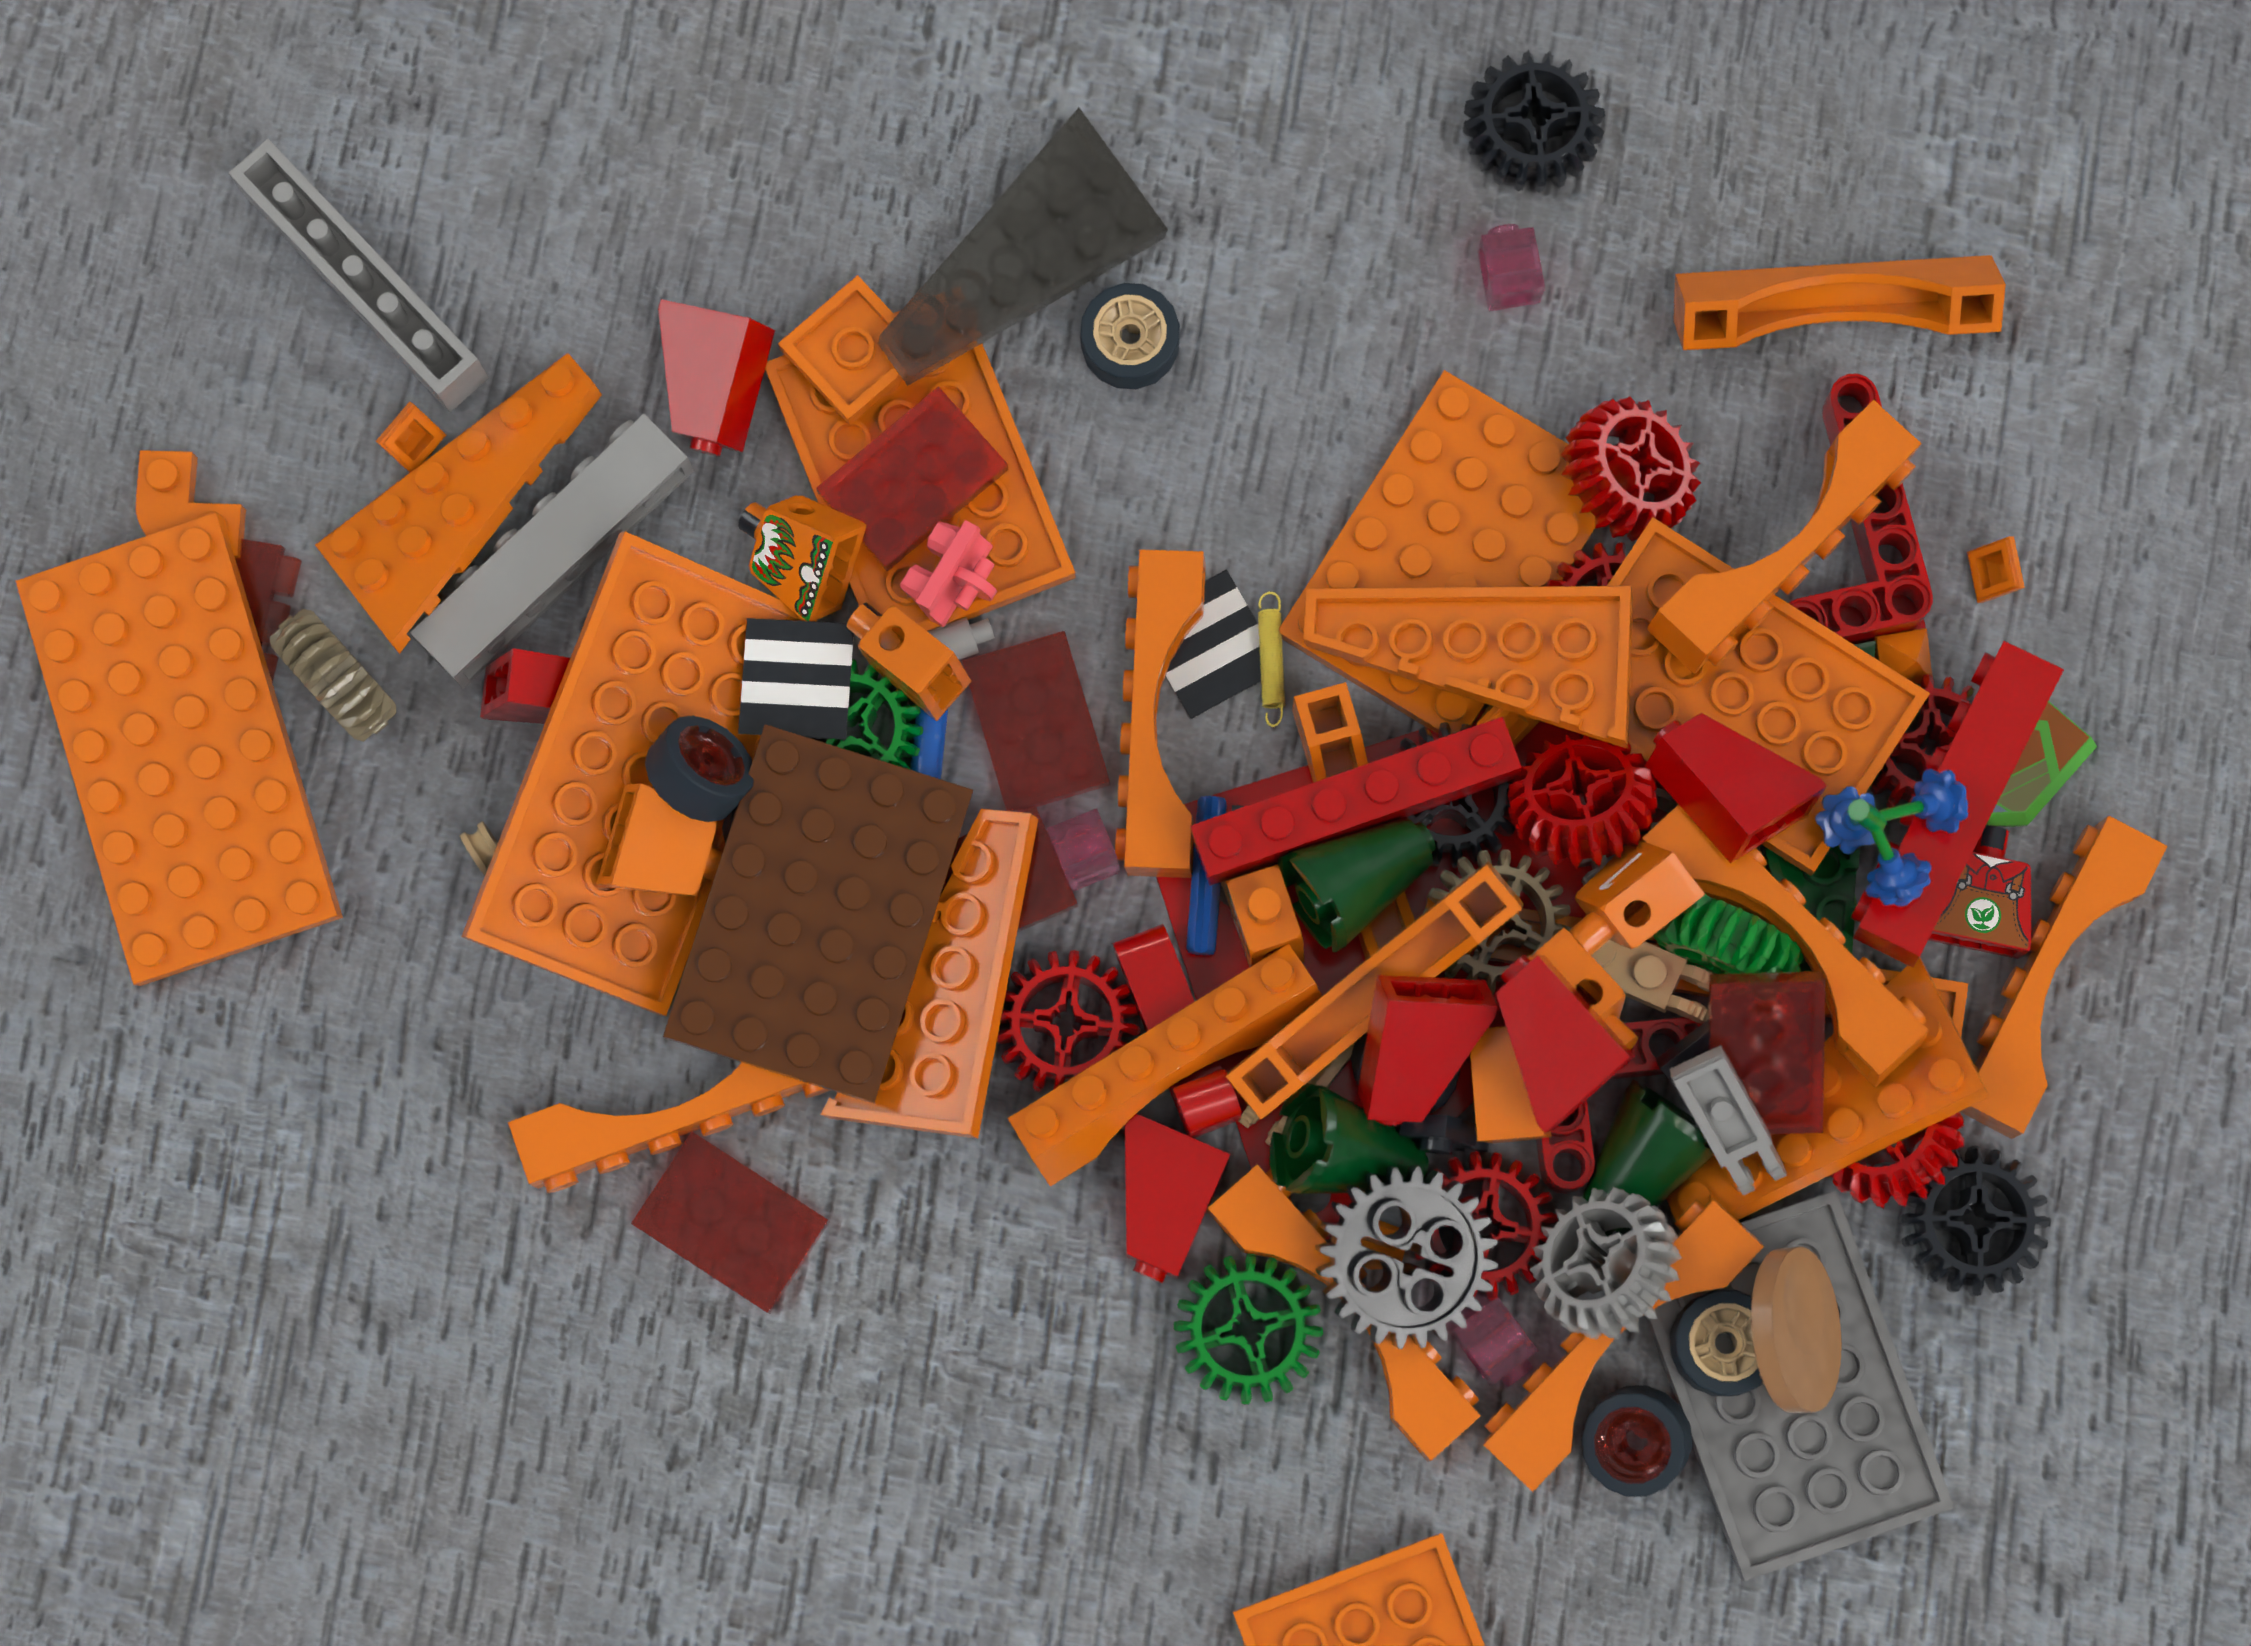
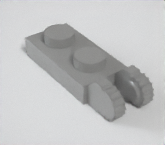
[1670,1045,1787,1195]

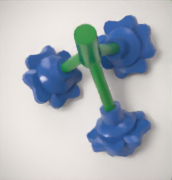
[1815,769,1968,907]

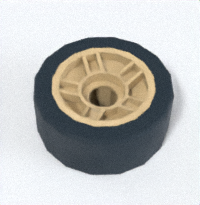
[1080,283,1180,390]
[1670,1290,1763,1396]

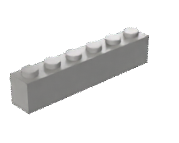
[229,139,489,412]
[410,414,694,689]

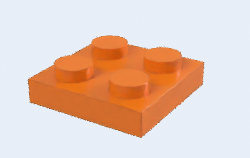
[778,275,929,425]

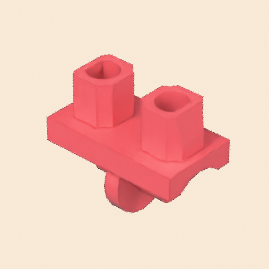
[900,520,997,627]

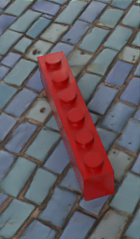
[1851,641,2064,968]
[1190,716,1522,886]

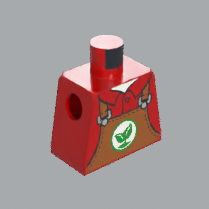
[1928,825,2031,959]

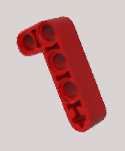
[1112,924,1242,1138]

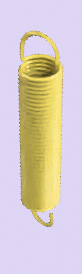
[1258,592,1286,727]

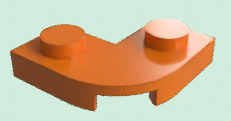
[136,450,246,561]

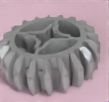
[1530,1187,1682,1340]

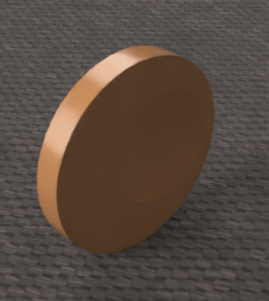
[1751,1247,1842,1413]

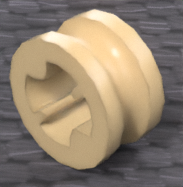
[460,821,498,876]

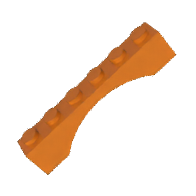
[1673,255,2006,350]
[1647,400,1922,674]
[1115,549,1206,878]
[1292,682,1415,960]
[1642,805,1929,1087]
[1960,815,2168,1139]
[1226,861,1524,1119]
[1007,944,1322,1187]
[508,1063,830,1193]
[1207,1164,1481,1461]
[1484,1197,1764,1492]

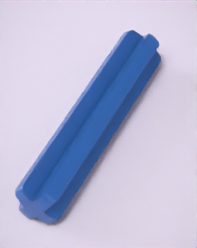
[1186,796,1227,955]

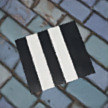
[1166,569,1261,720]
[738,618,854,740]

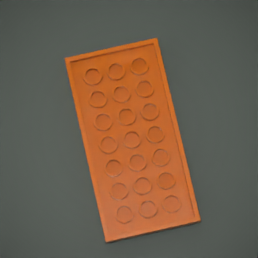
[15,512,343,986]
[461,531,817,1016]

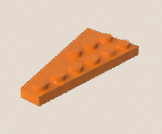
[315,353,602,654]
[1303,586,1633,748]
[820,808,1039,1139]
[1666,957,1990,1231]

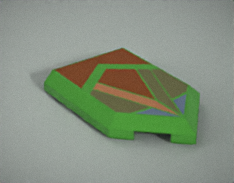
[1986,701,2097,827]

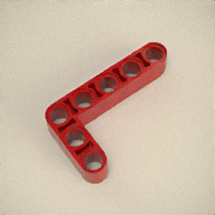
[1789,373,1933,644]
[1536,1008,1800,1194]

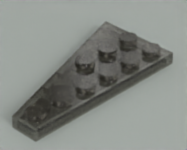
[878,107,1168,386]

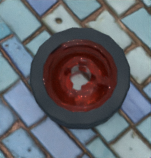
[645,716,754,822]
[1581,1385,1692,1497]

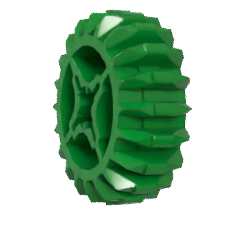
[826,659,923,770]
[1653,894,1804,999]
[1173,1254,1323,1405]

